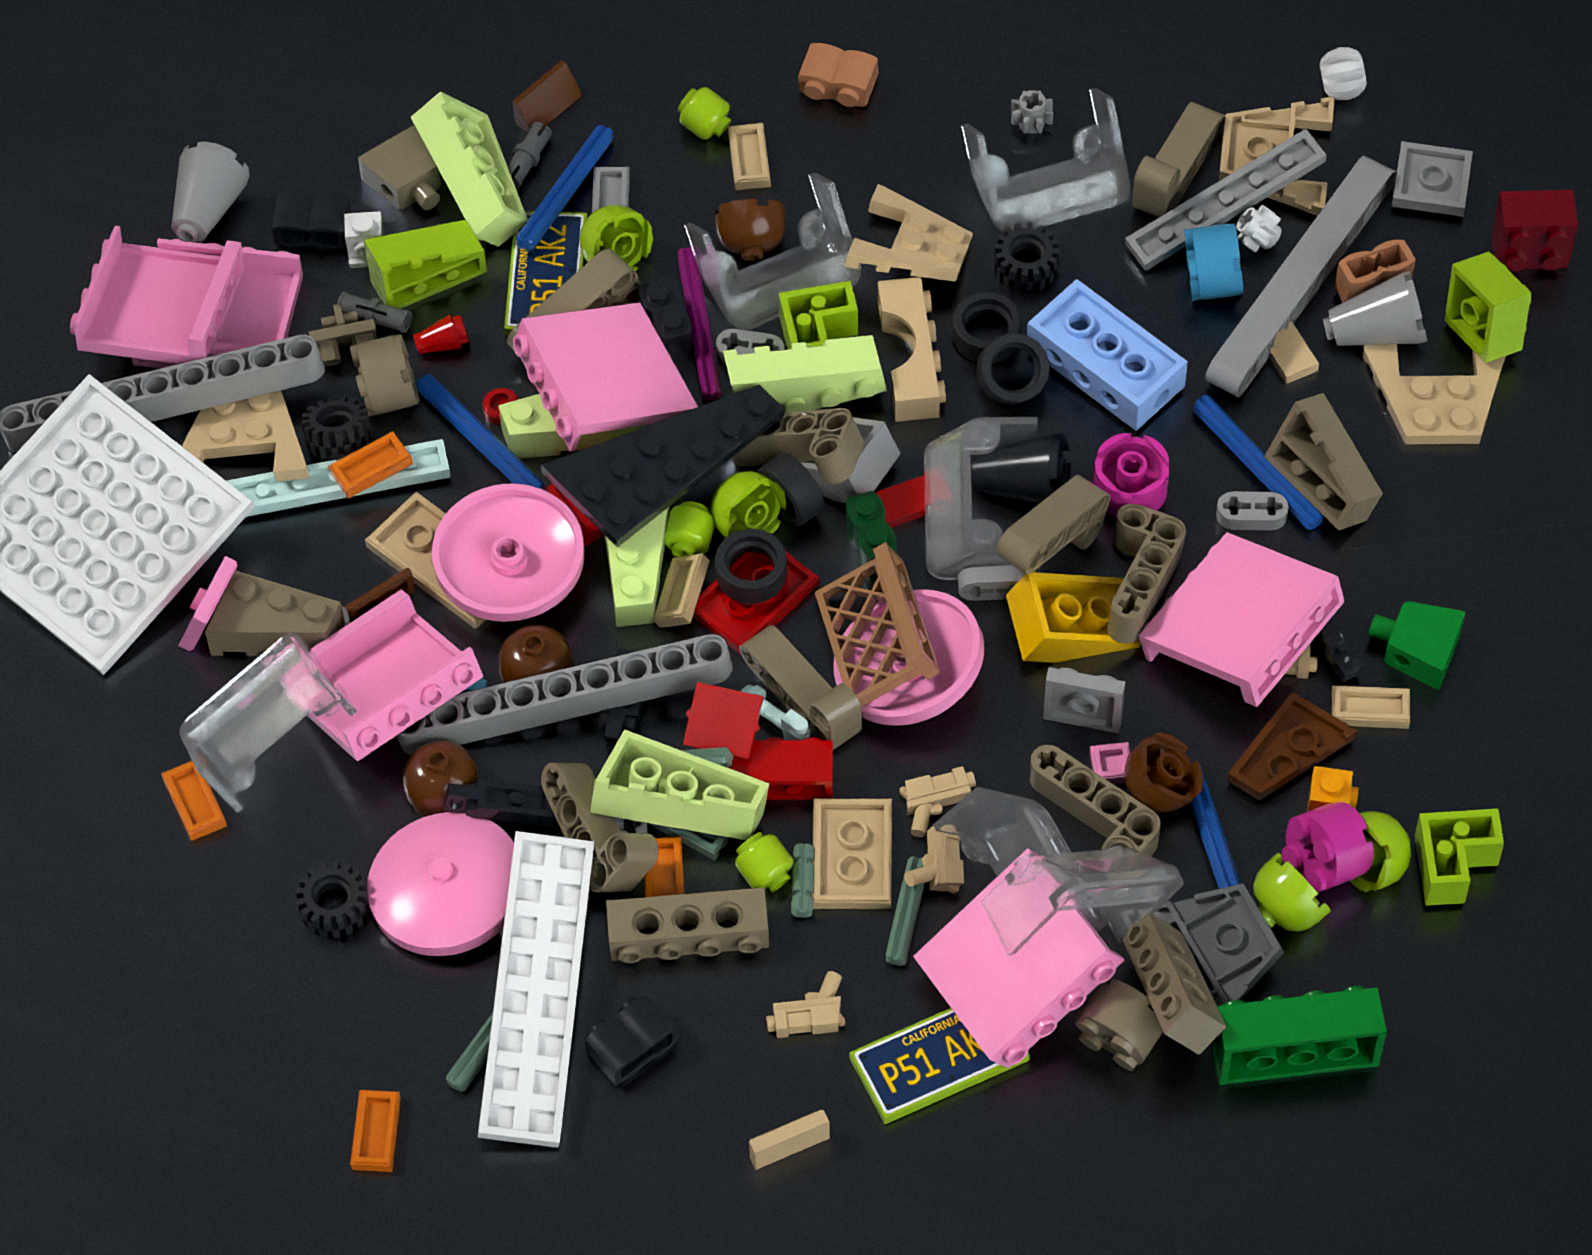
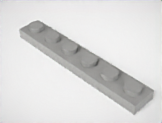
[1125,129,1326,271]

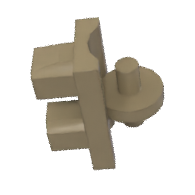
[309,303,377,367]

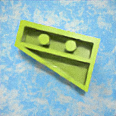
[364,220,487,309]

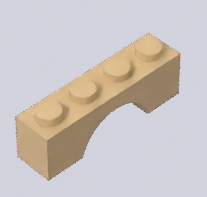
[877,277,946,422]

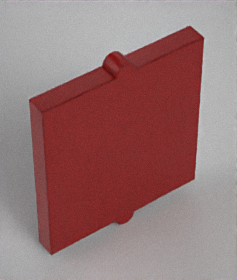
[683,682,764,760]

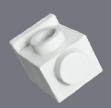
[344,211,385,268]

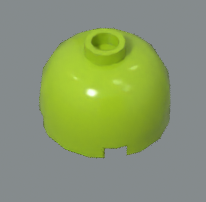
[579,205,653,271]
[710,471,786,538]
[1350,811,1411,892]
[1253,853,1331,932]

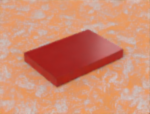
[693,551,820,656]

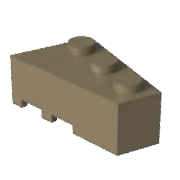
[1264,393,1383,530]
[205,571,345,656]

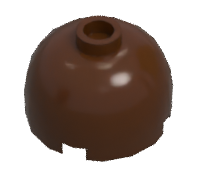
[713,199,786,261]
[499,625,574,703]
[1124,732,1204,813]
[402,740,480,817]

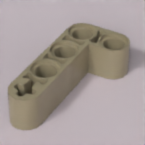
[1132,101,1225,218]
[507,249,642,350]
[732,408,864,485]
[995,474,1110,575]
[1107,504,1186,644]
[739,625,862,750]
[1029,745,1160,885]
[541,763,658,892]

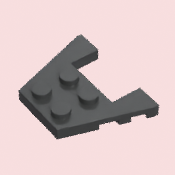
[1123,883,1284,1006]

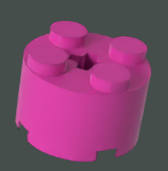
[1093,433,1169,519]
[1282,802,1374,893]

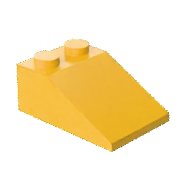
[1006,572,1141,663]

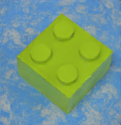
[1444,252,1531,363]

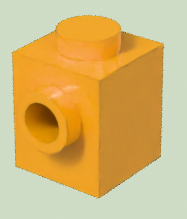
[1307,766,1359,812]

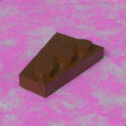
[1227,692,1357,801]

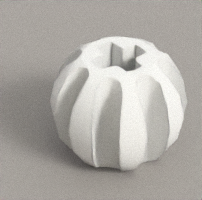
[1320,47,1367,100]

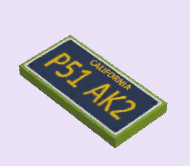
[504,211,587,336]
[849,1008,1030,1125]

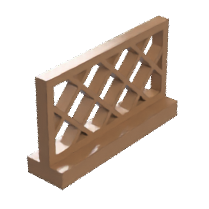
[815,542,941,707]

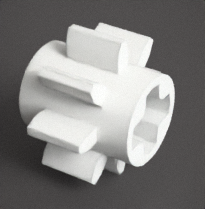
[1236,205,1281,252]

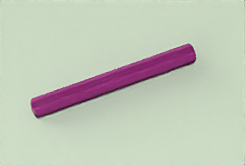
[677,247,721,401]

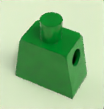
[1368,601,1466,690]

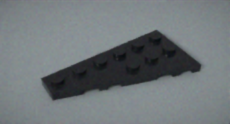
[541,384,785,547]

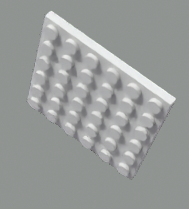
[0,374,255,675]

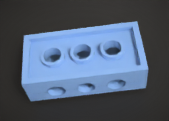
[1027,279,1188,431]

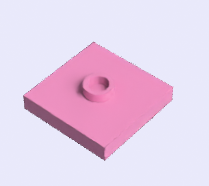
[178,556,238,652]

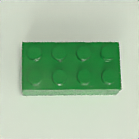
[1211,986,1387,1085]

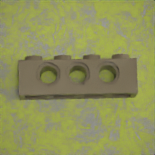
[606,888,769,963]
[1122,912,1226,1055]

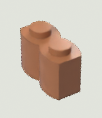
[798,43,879,107]
[1335,240,1416,303]

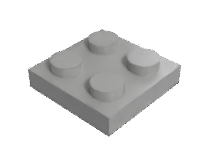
[1392,141,1473,217]
[1043,667,1125,733]

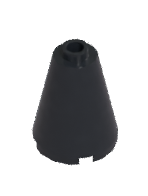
[966,433,1071,504]

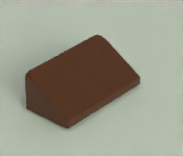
[513,60,581,133]
[342,567,415,624]

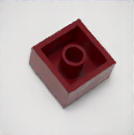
[1491,190,1578,271]

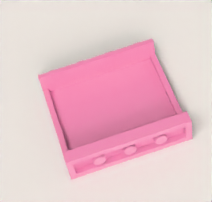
[70,226,244,364]
[132,238,303,368]
[513,303,698,452]
[1138,532,1345,707]
[276,589,483,761]
[913,848,1124,1068]

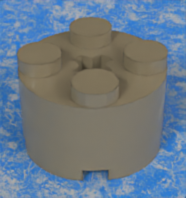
[350,334,419,417]
[1075,979,1163,1071]

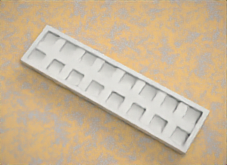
[477,831,594,1148]

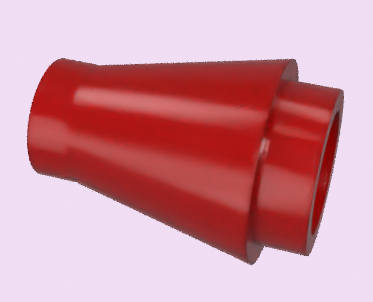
[413,314,470,355]

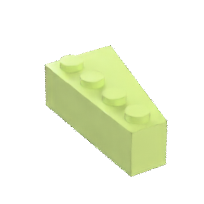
[411,91,528,247]
[723,335,887,413]
[499,394,648,459]
[605,506,670,627]
[590,729,770,840]

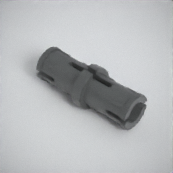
[507,122,553,189]
[337,292,412,333]

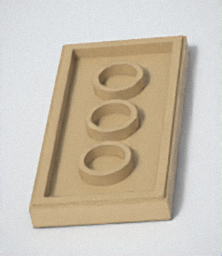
[365,492,486,629]

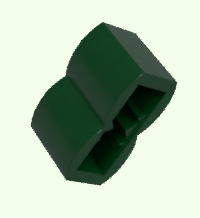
[846,491,897,582]

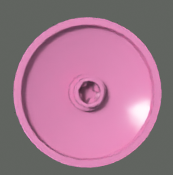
[432,484,585,622]
[833,590,984,726]
[367,812,514,956]

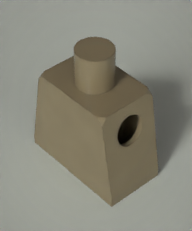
[358,125,441,210]

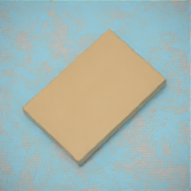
[812,798,892,909]

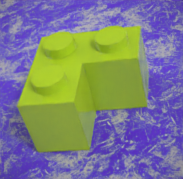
[779,280,858,350]
[1415,808,1504,906]

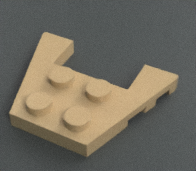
[1219,97,1335,216]
[844,184,973,282]
[1362,344,1506,444]
[182,390,310,482]

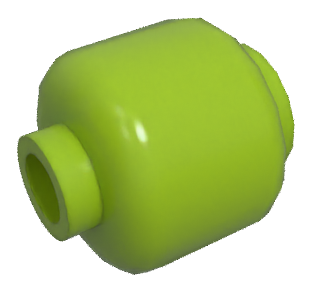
[677,87,731,140]
[664,501,715,557]
[735,832,793,892]

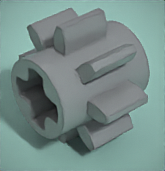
[1011,90,1053,133]

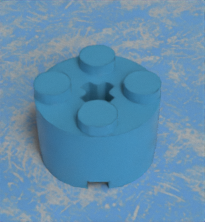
[1184,223,1243,301]

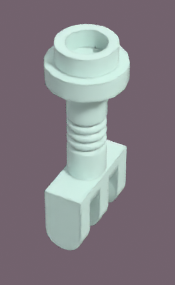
[741,684,810,740]

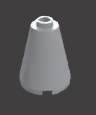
[171,141,250,243]
[1323,271,1427,346]

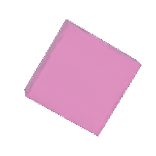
[1090,742,1130,784]

